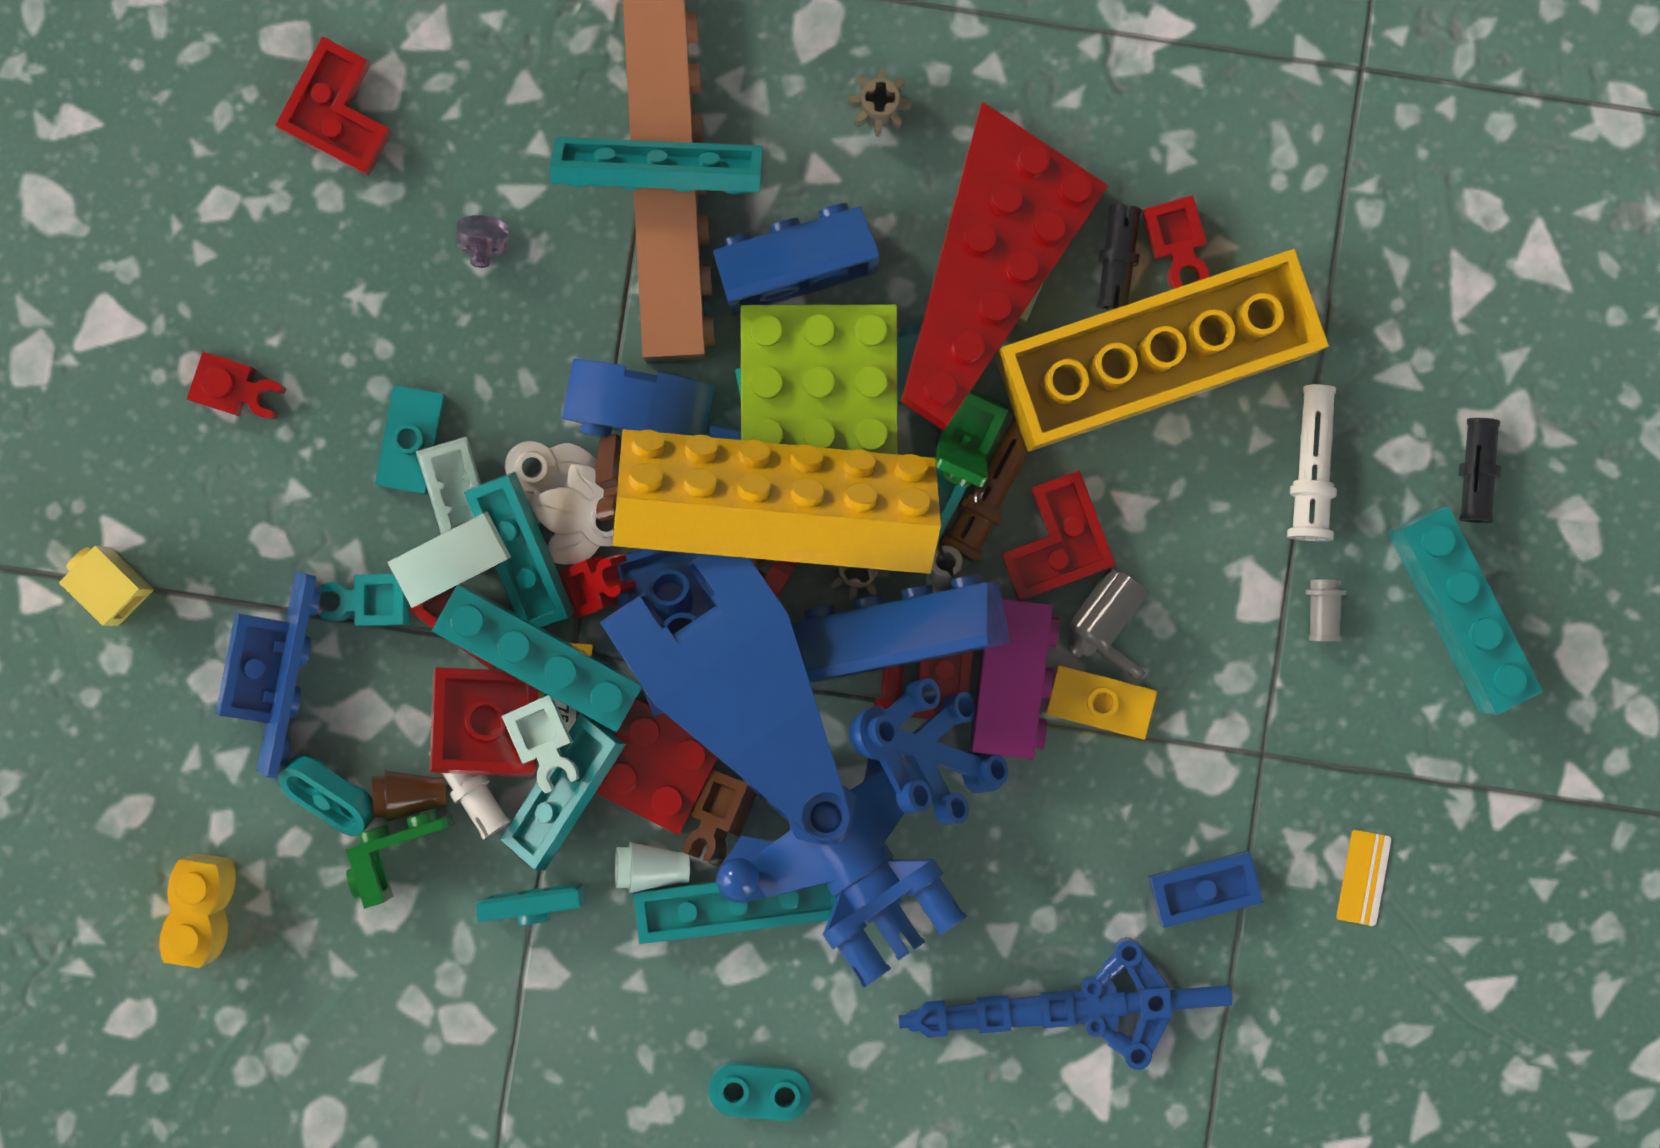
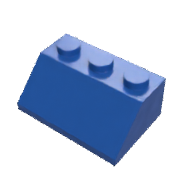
[713,203,880,316]

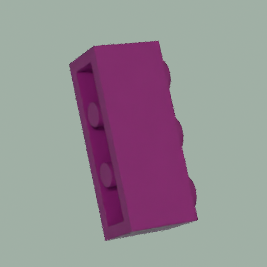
[969,599,1060,759]

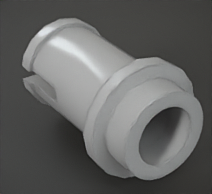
[925,546,966,593]
[1305,579,1347,641]

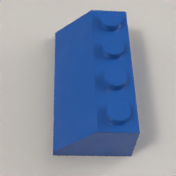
[791,574,1011,683]

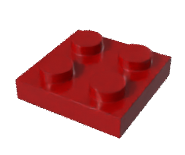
[429,667,538,777]
[595,698,718,835]

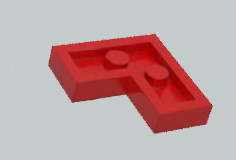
[275,36,392,177]
[1001,470,1116,601]

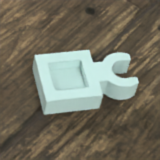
[502,695,579,793]

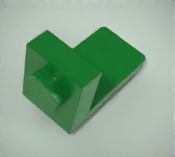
[935,389,1009,488]
[346,809,455,909]

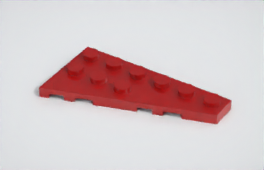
[901,101,1109,430]

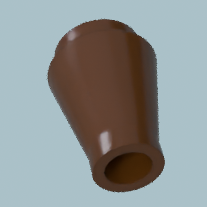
[372,770,447,821]

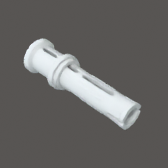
[1287,384,1337,541]

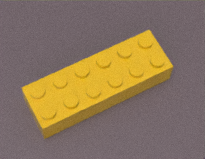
[994,249,1329,452]
[613,429,941,574]

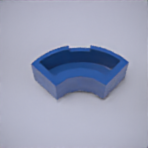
[562,359,716,438]

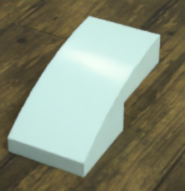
[387,512,511,608]

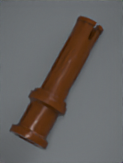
[938,414,1029,564]

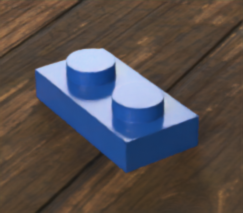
[1148,851,1263,928]

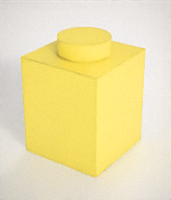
[59,546,154,626]

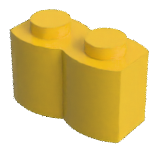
[159,853,236,968]

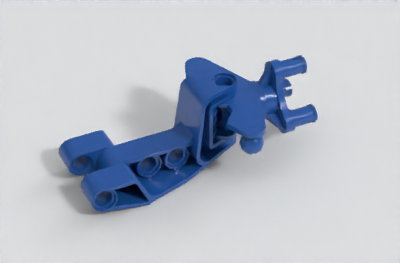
[600,554,967,988]

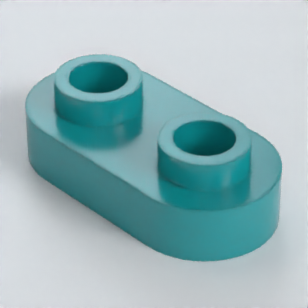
[278,755,375,836]
[709,1061,811,1121]

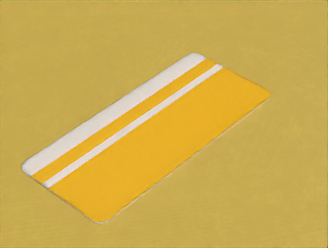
[1336,830,1391,926]

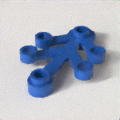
[849,678,1009,825]

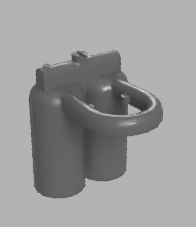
[1067,568,1150,679]

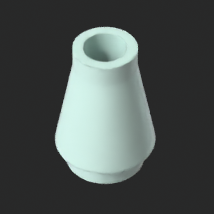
[615,842,690,893]

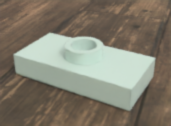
[416,437,481,535]

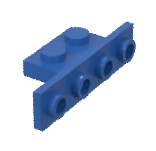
[216,572,321,779]

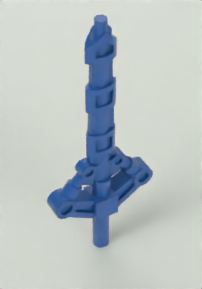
[899,937,1232,1070]

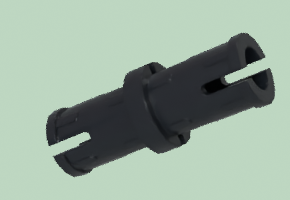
[1096,204,1142,310]
[1459,418,1501,523]

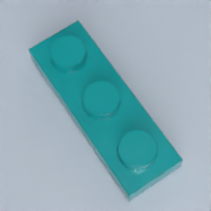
[464,471,575,627]
[500,713,626,870]

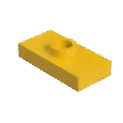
[1044,665,1157,740]

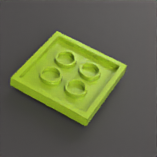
[741,304,898,455]

